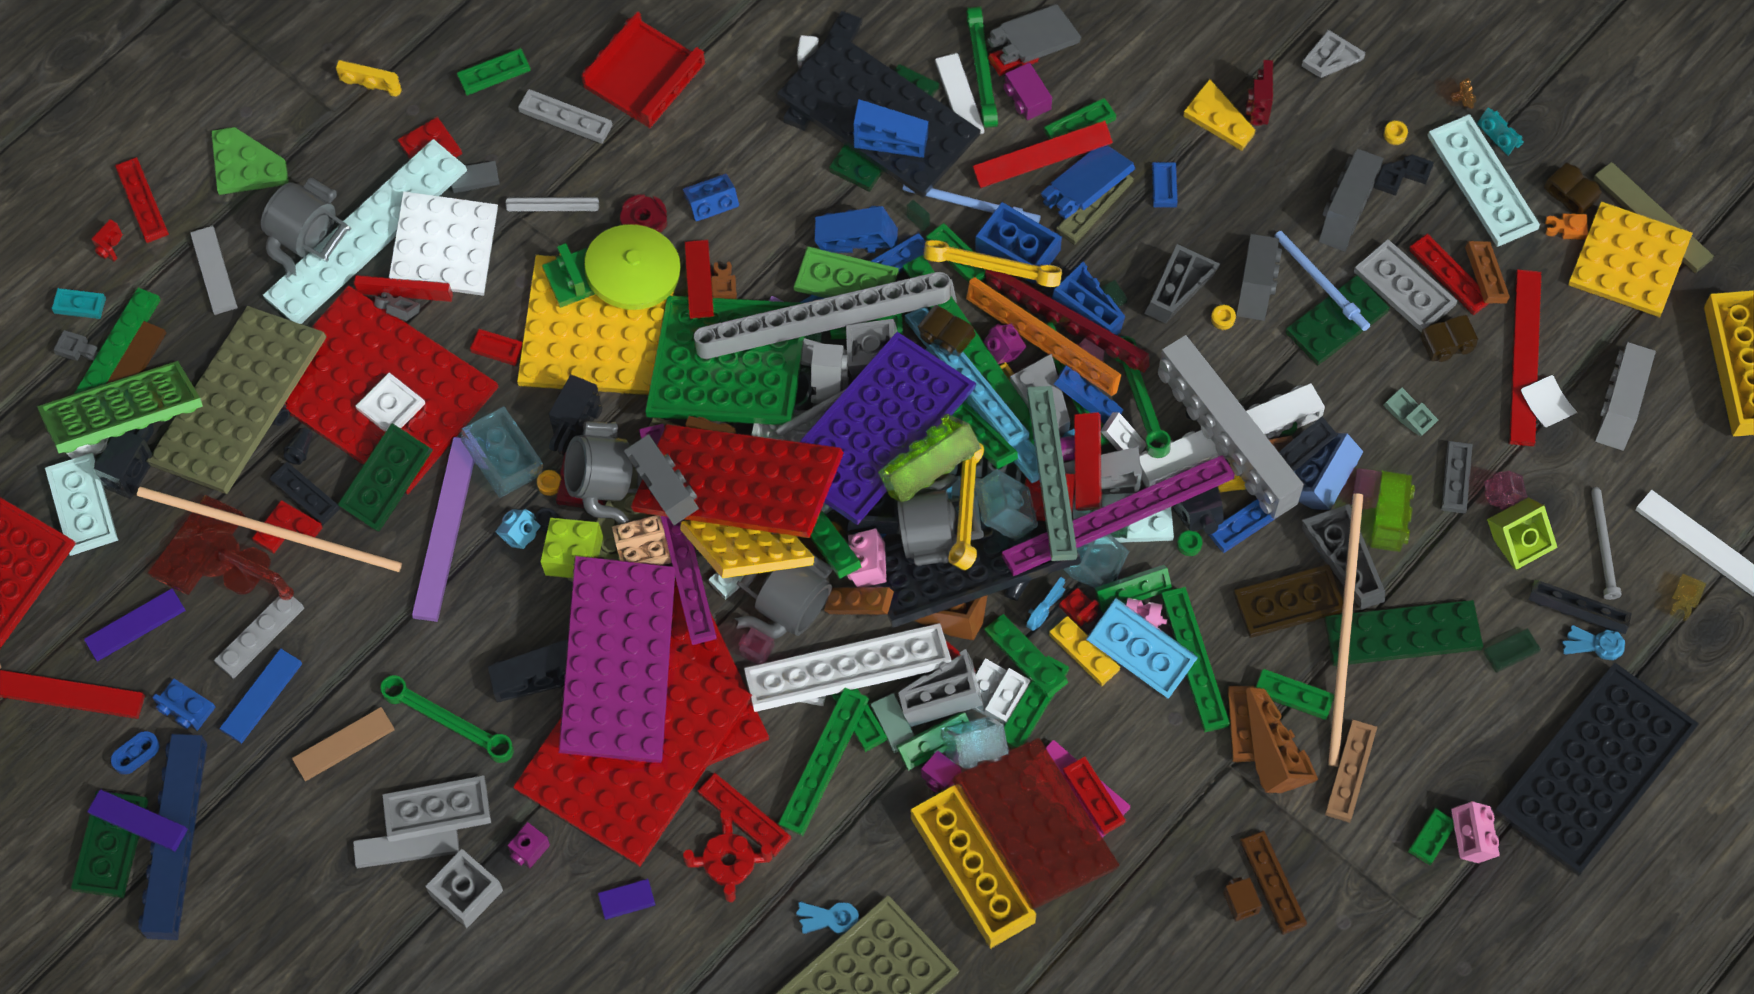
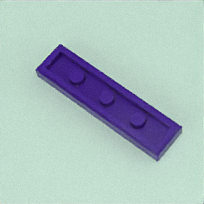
[84,588,186,662]
[87,789,188,852]

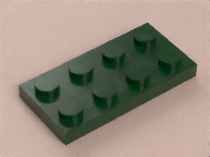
[1285,275,1390,366]
[338,423,433,532]
[71,791,148,898]

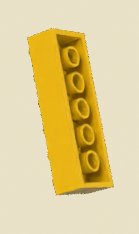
[1704,290,1754,437]
[911,785,1036,949]

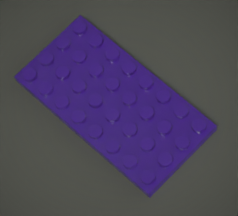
[800,332,976,525]

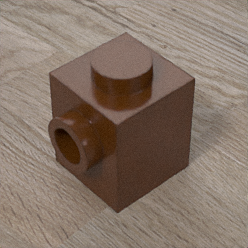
[1223,877,1262,922]

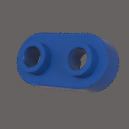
[111,731,160,775]

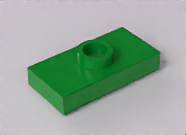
[1408,808,1454,866]

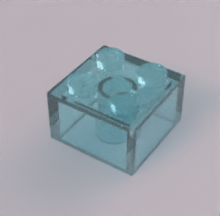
[975,469,1038,541]
[941,716,1009,768]

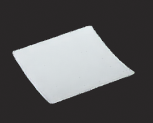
[1521,375,1577,427]

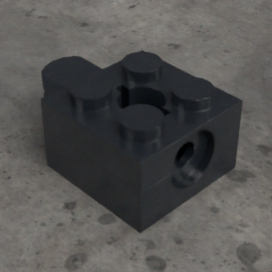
[549,374,603,455]
[93,424,154,499]

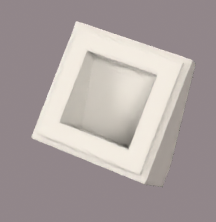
[797,36,818,68]

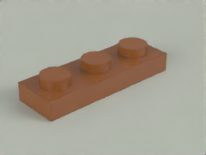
[1465,241,1510,303]
[824,587,894,614]
[1227,686,1255,762]

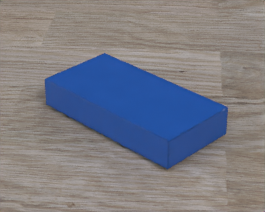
[1152,162,1177,207]

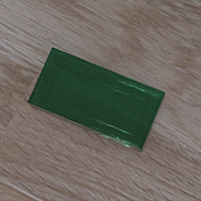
[1483,628,1541,673]

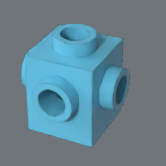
[495,509,540,549]

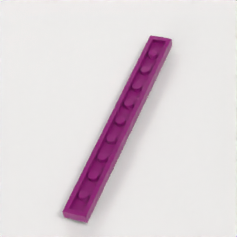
[639,424,717,645]
[1002,455,1235,576]

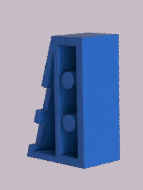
[854,99,928,157]
[815,206,898,253]
[1052,261,1125,336]

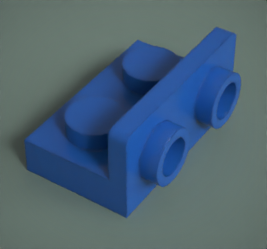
[683,173,739,221]
[152,679,216,731]

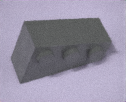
[1236,234,1282,321]
[1144,244,1220,324]
[624,434,699,525]

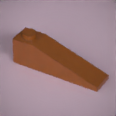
[914,595,987,640]
[1246,687,1318,793]

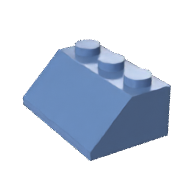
[1294,433,1363,510]

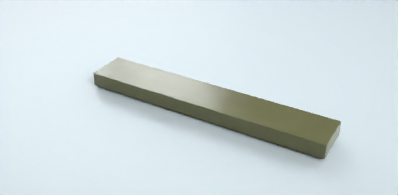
[1594,162,1714,273]

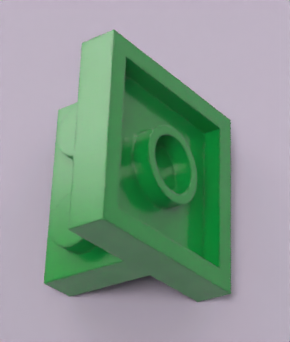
[542,243,595,308]

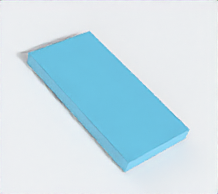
[1086,598,1198,699]

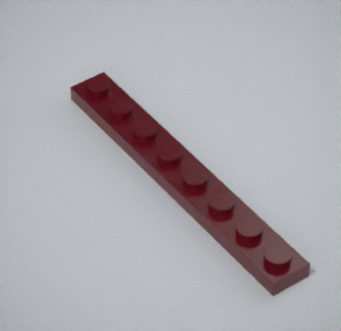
[985,269,1150,373]

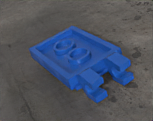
[1041,145,1135,219]

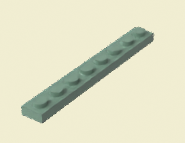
[1027,386,1078,561]

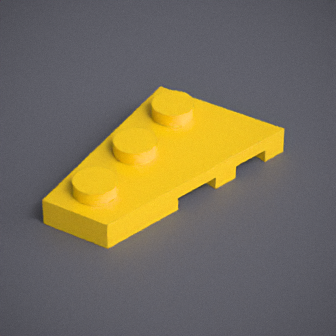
[1184,79,1255,151]

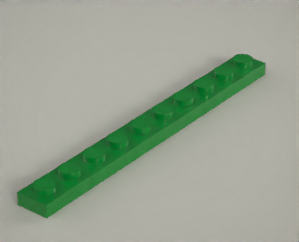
[903,255,1034,445]

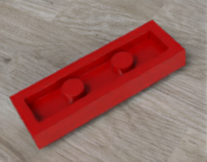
[1063,757,1126,835]

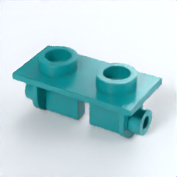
[1477,107,1524,156]

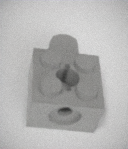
[846,319,898,381]

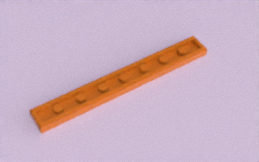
[966,277,1121,396]

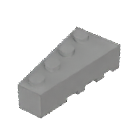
[1595,342,1656,451]

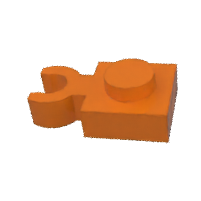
[1545,214,1588,240]

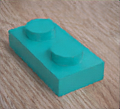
[52,288,106,319]

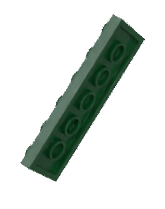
[829,64,939,192]
[1324,600,1483,666]

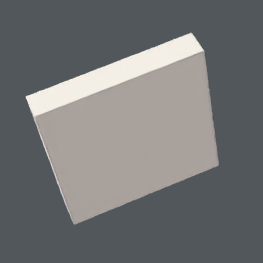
[356,373,425,432]

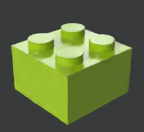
[541,518,603,578]

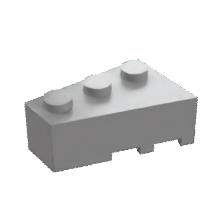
[811,343,849,413]
[1010,354,1070,438]
[1064,447,1142,494]
[899,649,983,727]

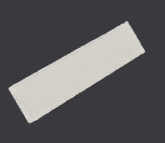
[935,53,984,134]

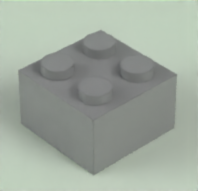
[425,849,503,928]

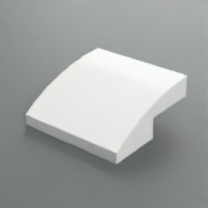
[973,658,1031,723]

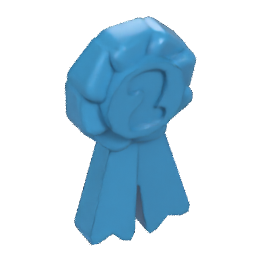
[1026,577,1065,631]
[1563,625,1625,660]
[796,902,859,935]

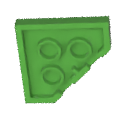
[212,127,289,195]

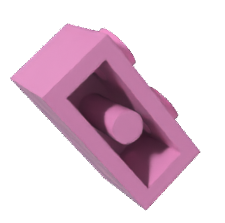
[847,529,886,587]
[1451,802,1499,863]

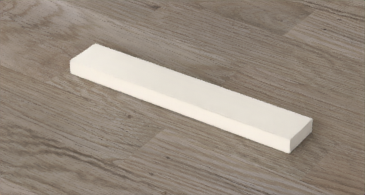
[1636,490,1754,597]

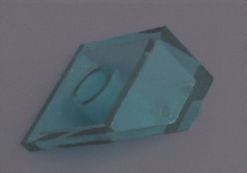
[1063,534,1130,588]

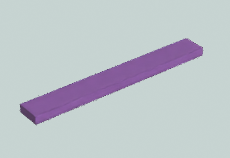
[412,437,478,622]

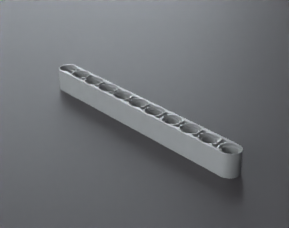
[694,272,951,359]

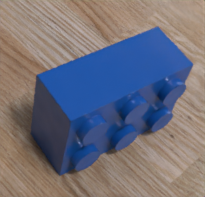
[975,202,1062,285]

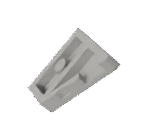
[1302,30,1365,78]

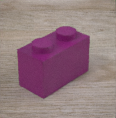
[1003,63,1052,121]

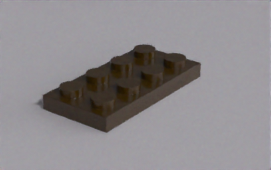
[1234,564,1343,638]

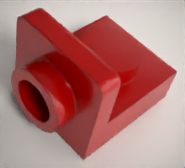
[92,219,123,262]
[1059,588,1099,627]

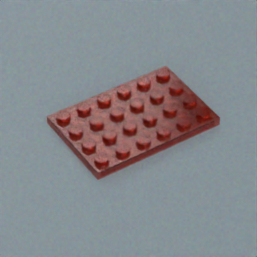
[952,738,1119,910]

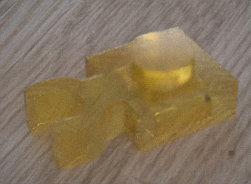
[1670,574,1706,621]

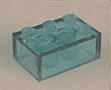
[461,406,543,498]

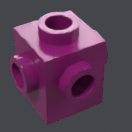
[983,324,1026,364]

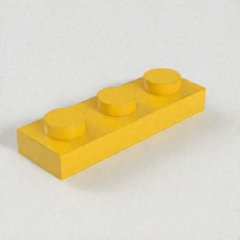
[1049,616,1120,686]

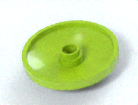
[584,224,680,310]

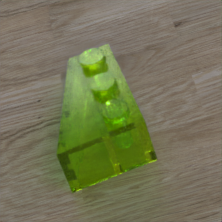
[1371,471,1415,552]

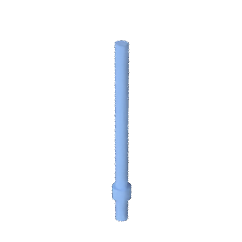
[903,186,1041,223]
[1275,231,1370,331]

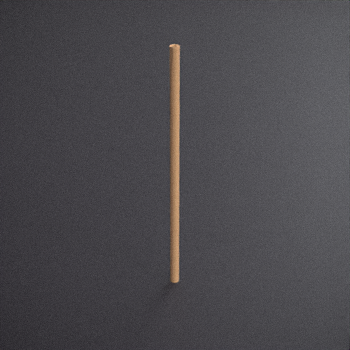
[137,487,402,572]
[1328,494,1363,767]

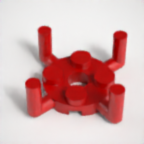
[683,810,773,902]

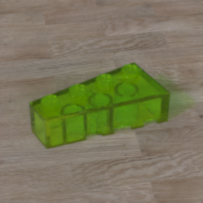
[878,414,981,502]

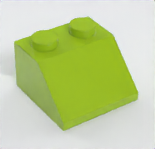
[1487,497,1557,570]

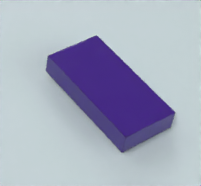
[598,879,655,920]

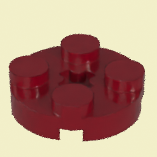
[620,194,667,233]

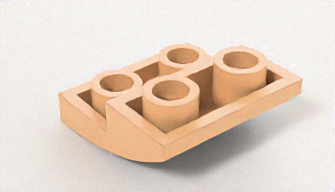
[612,515,672,566]

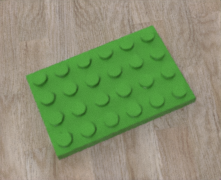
[37,361,203,454]

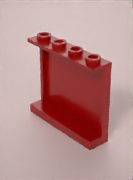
[582,11,705,128]

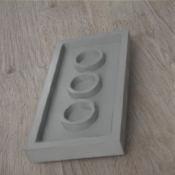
[1354,239,1457,332]
[383,776,491,842]

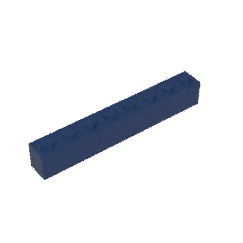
[139,734,207,940]

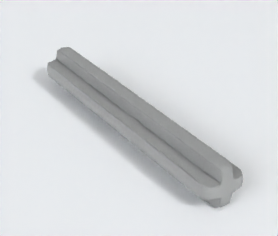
[506,197,599,211]

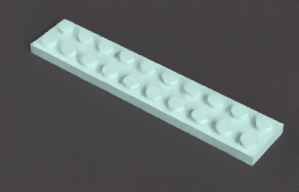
[263,139,467,324]

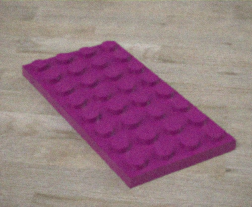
[558,556,675,763]

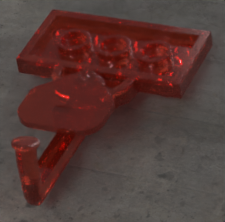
[148,495,294,600]

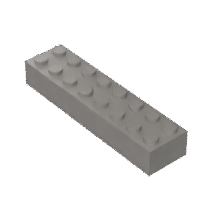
[1158,335,1304,519]

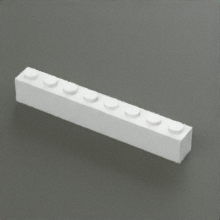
[1139,384,1325,488]

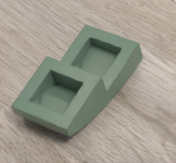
[1383,388,1438,437]
[871,694,914,753]

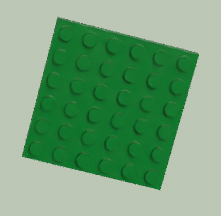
[646,296,805,425]

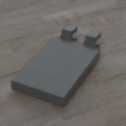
[988,4,1081,65]

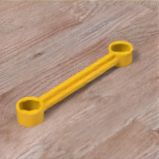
[923,240,1062,287]
[948,437,984,570]

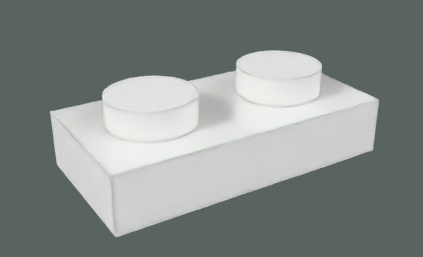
[1101,412,1146,455]

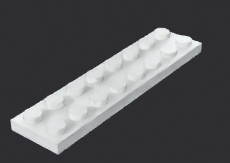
[744,623,952,712]

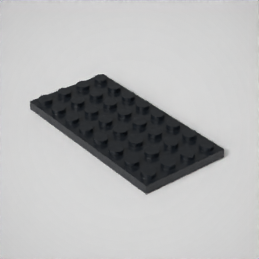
[777,31,981,198]
[873,498,1081,628]
[1494,662,1699,876]

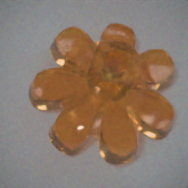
[1452,78,1476,109]

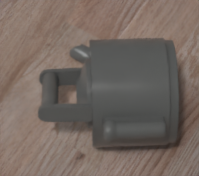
[261,178,352,278]
[564,421,642,525]
[898,472,984,566]
[734,549,833,639]

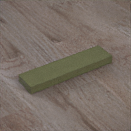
[1056,175,1133,245]

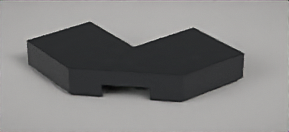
[1374,154,1434,196]

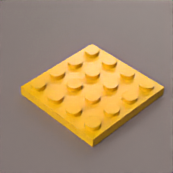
[1568,202,1693,317]
[680,520,814,578]

